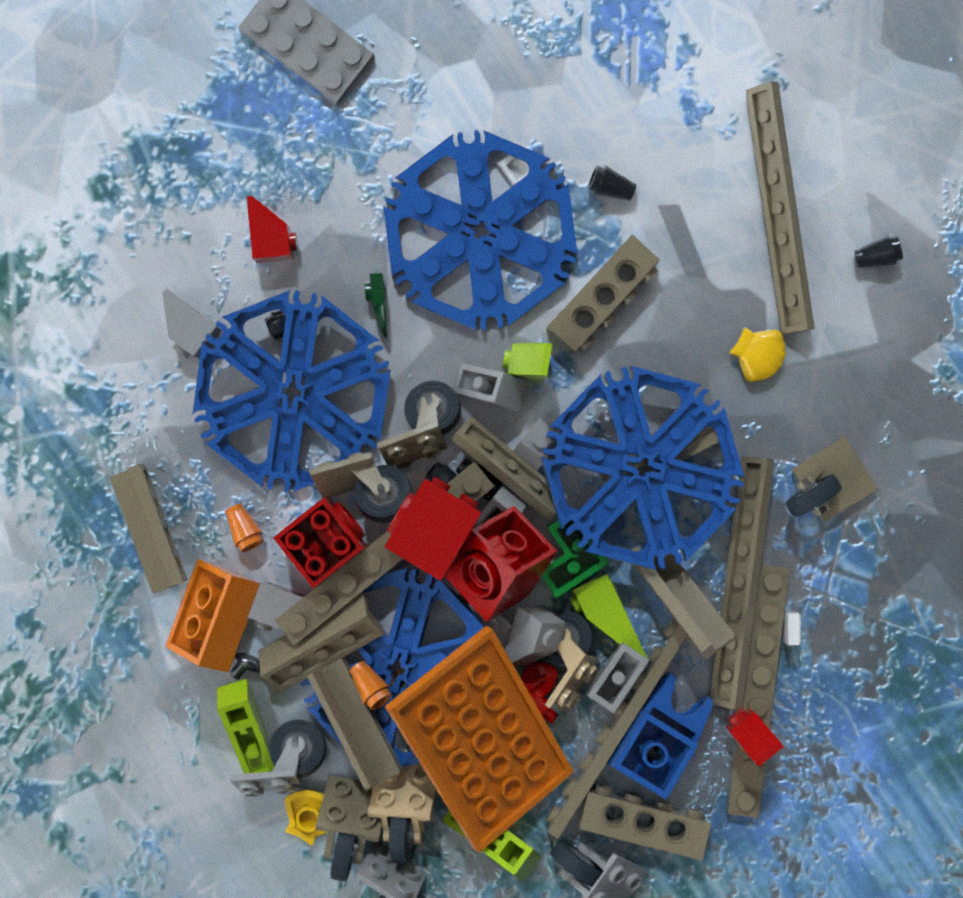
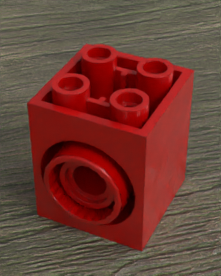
[384,476,482,581]
[273,497,369,588]
[445,506,557,622]

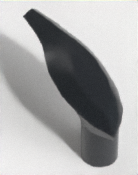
[229,652,260,680]

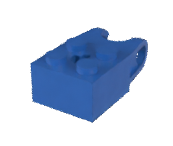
[607,672,713,800]

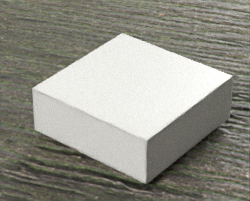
[497,155,529,186]
[783,611,801,645]

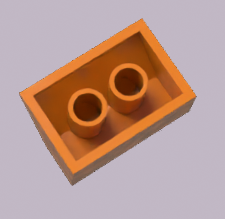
[165,558,260,672]

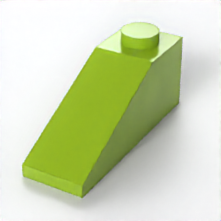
[502,343,552,383]
[569,572,648,659]
[217,679,275,774]
[442,811,542,883]

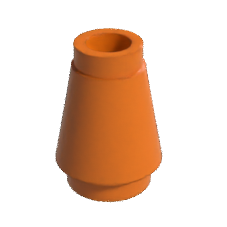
[225,503,264,552]
[349,661,392,710]

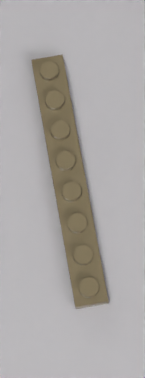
[746,81,815,334]
[710,456,775,710]
[275,462,494,645]
[726,564,790,818]
[545,619,687,839]

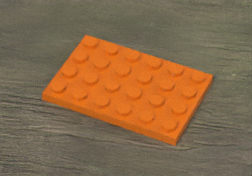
[385,626,574,853]

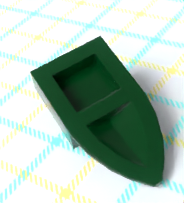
[364,273,387,337]

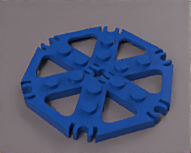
[383,130,577,331]
[192,290,391,492]
[540,366,745,570]
[300,568,486,767]

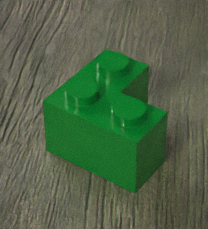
[541,519,609,598]

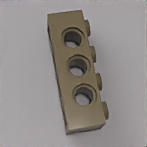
[546,234,660,355]
[577,784,712,861]

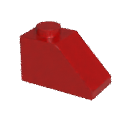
[246,196,298,263]
[725,707,784,767]

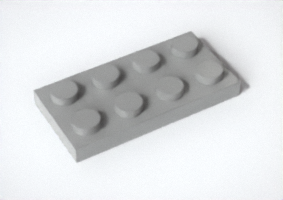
[238,0,375,105]

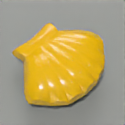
[729,327,786,382]
[285,789,327,845]

